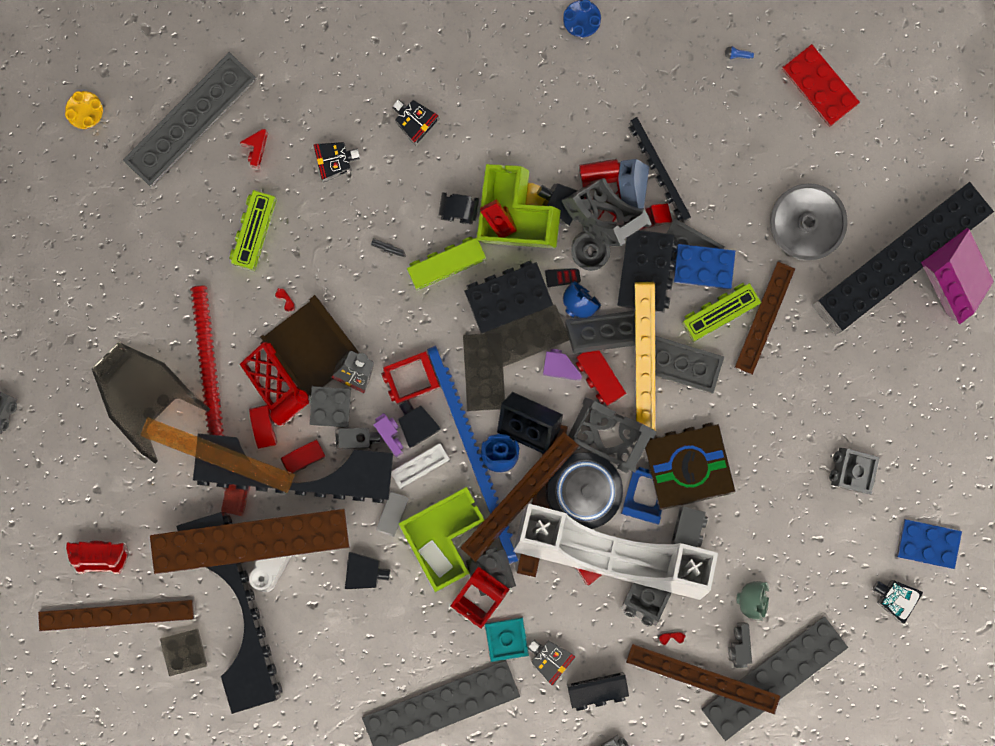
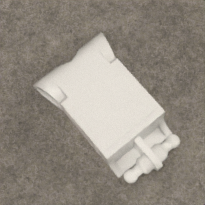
[249,556,292,592]

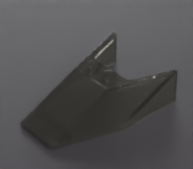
[92,342,210,464]

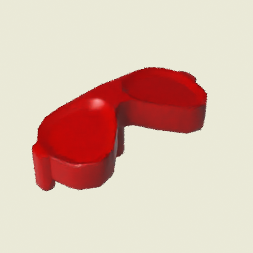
[275,288,295,312]
[658,632,686,645]

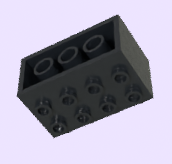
[617,230,678,313]
[464,260,553,334]

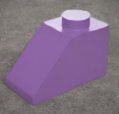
[543,349,582,381]

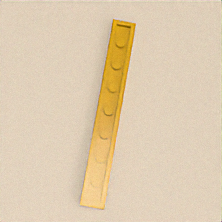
[635,282,656,431]

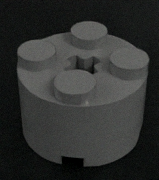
[571,231,610,271]

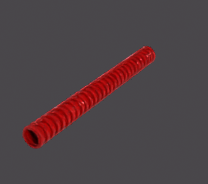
[190,285,225,436]

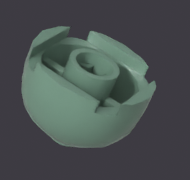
[736,581,769,621]

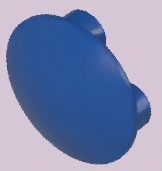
[563,0,601,38]

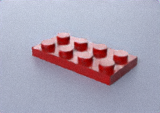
[782,44,860,127]

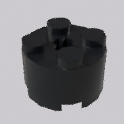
[438,192,479,225]

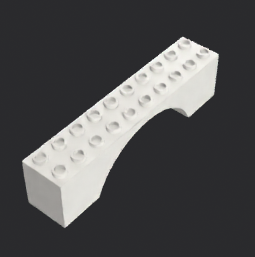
[513,504,718,600]

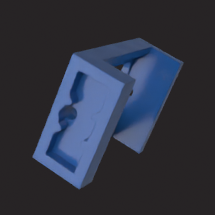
[621,467,662,525]

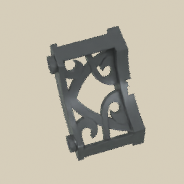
[562,178,652,246]
[568,397,657,473]

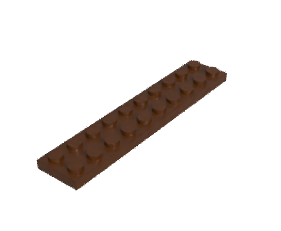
[150,509,350,574]

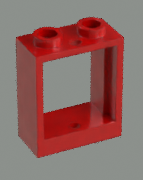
[381,351,440,405]
[450,567,510,629]

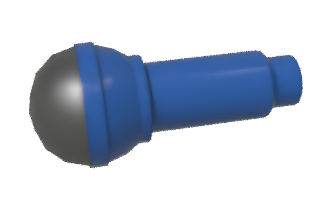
[725,46,754,59]

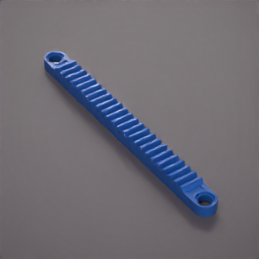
[427,346,518,564]

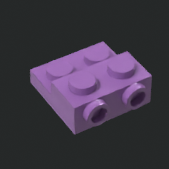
[373,413,404,458]

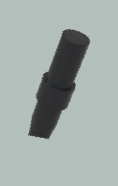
[371,238,406,257]

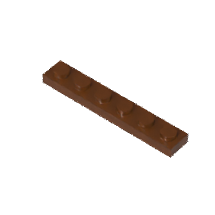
[734,262,795,375]

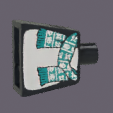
[873,580,923,624]

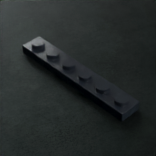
[628,117,691,223]

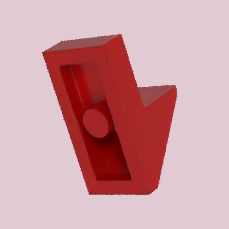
[240,129,268,169]
[480,199,517,238]
[639,203,673,230]

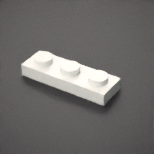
[391,444,450,489]

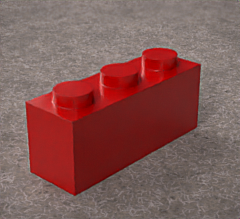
[575,350,627,407]

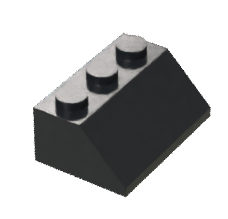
[497,391,563,454]
[567,672,629,711]

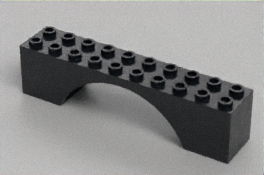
[812,182,994,335]
[193,433,393,503]
[176,512,283,714]

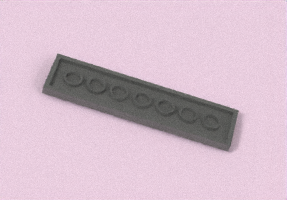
[123,52,257,187]
[701,616,848,741]
[362,660,520,746]

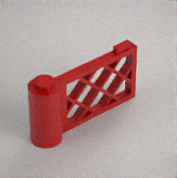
[579,159,621,222]
[240,342,309,426]

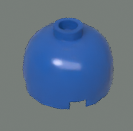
[563,282,601,318]
[481,434,520,473]

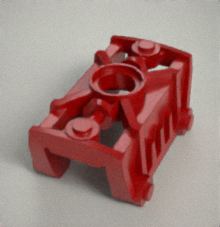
[66,540,128,574]

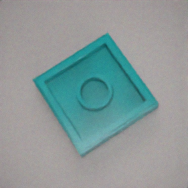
[485,617,529,662]

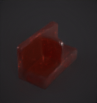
[221,484,251,517]

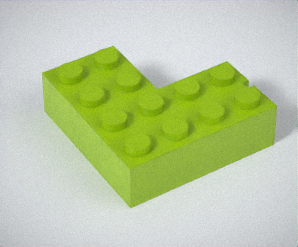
[477,164,561,248]
[399,487,485,592]

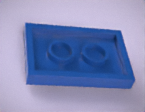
[674,244,736,289]
[897,519,962,569]

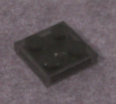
[160,629,208,676]

